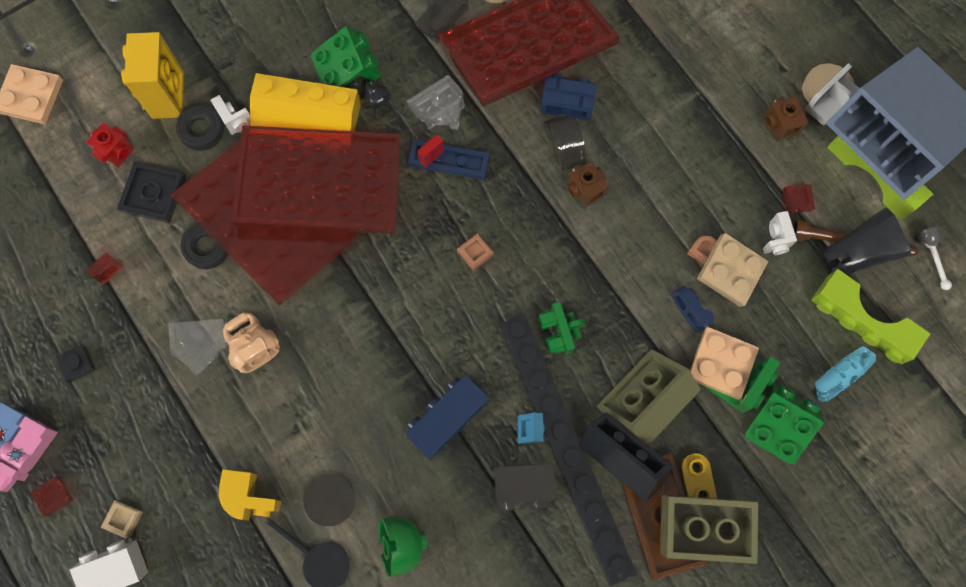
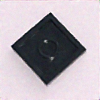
[117,162,186,224]

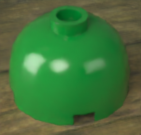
[378,516,427,577]

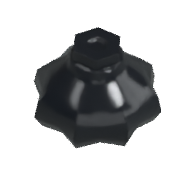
[360,81,391,109]

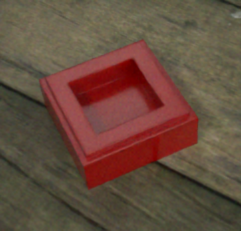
[418,135,444,168]

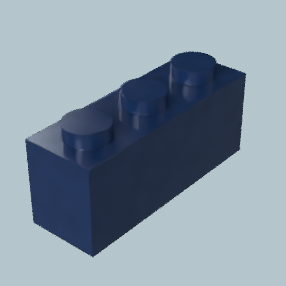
[405,375,489,461]

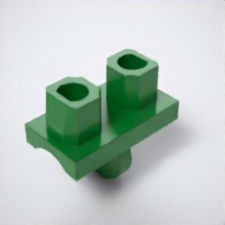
[538,302,586,356]

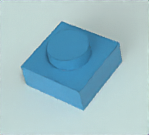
[518,412,544,444]

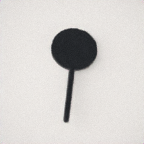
[265,518,350,587]

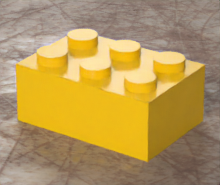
[121,32,184,119]

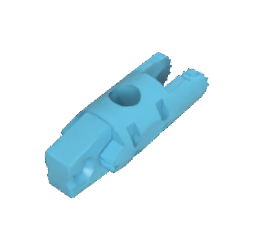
[815,346,876,402]

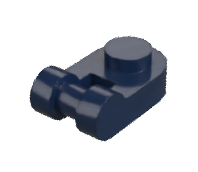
[672,286,714,333]

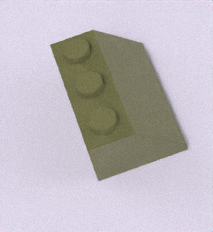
[596,349,701,446]

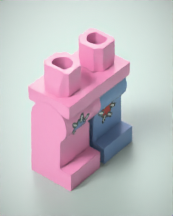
[0,403,58,492]

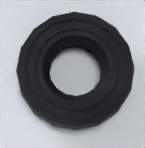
[176,105,224,151]
[180,222,230,270]

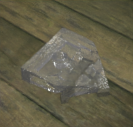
[406,75,465,129]
[168,319,227,376]

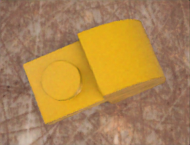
[219,469,281,521]

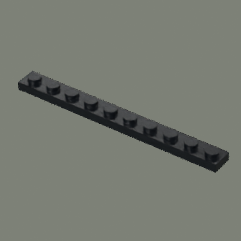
[500,314,637,586]

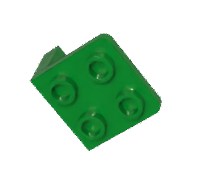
[311,26,381,87]
[698,356,781,413]
[745,383,824,464]

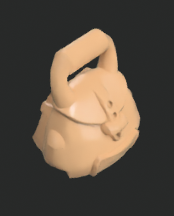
[223,312,280,373]

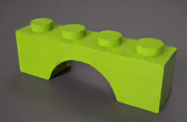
[827,136,933,221]
[811,269,930,364]

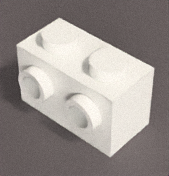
[69,540,148,587]

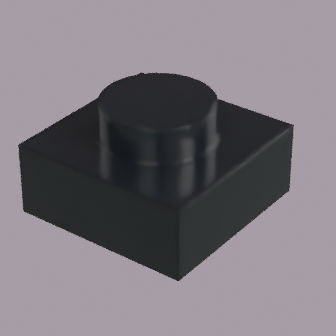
[56,344,96,383]

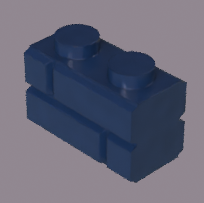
[540,74,597,121]

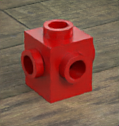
[86,123,135,168]

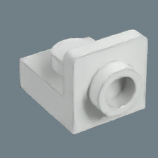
[211,95,250,135]
[763,211,797,255]

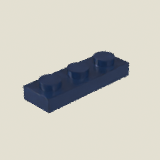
[408,139,489,181]

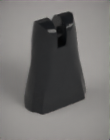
[822,207,911,275]

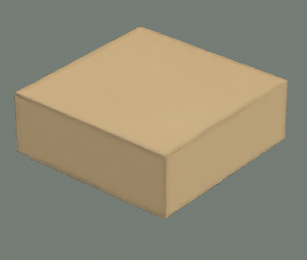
[101,500,143,539]

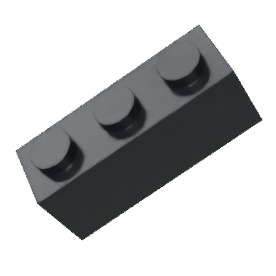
[579,412,673,502]

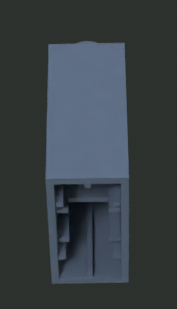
[826,47,966,200]

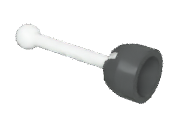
[916,226,952,290]

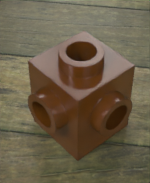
[764,96,808,141]
[567,161,609,209]

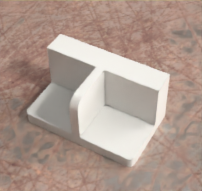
[805,63,860,126]

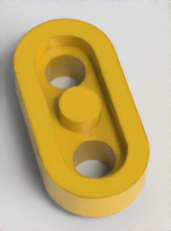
[680,453,717,498]

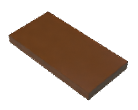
[621,452,708,581]

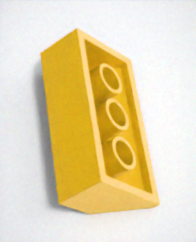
[250,73,361,150]

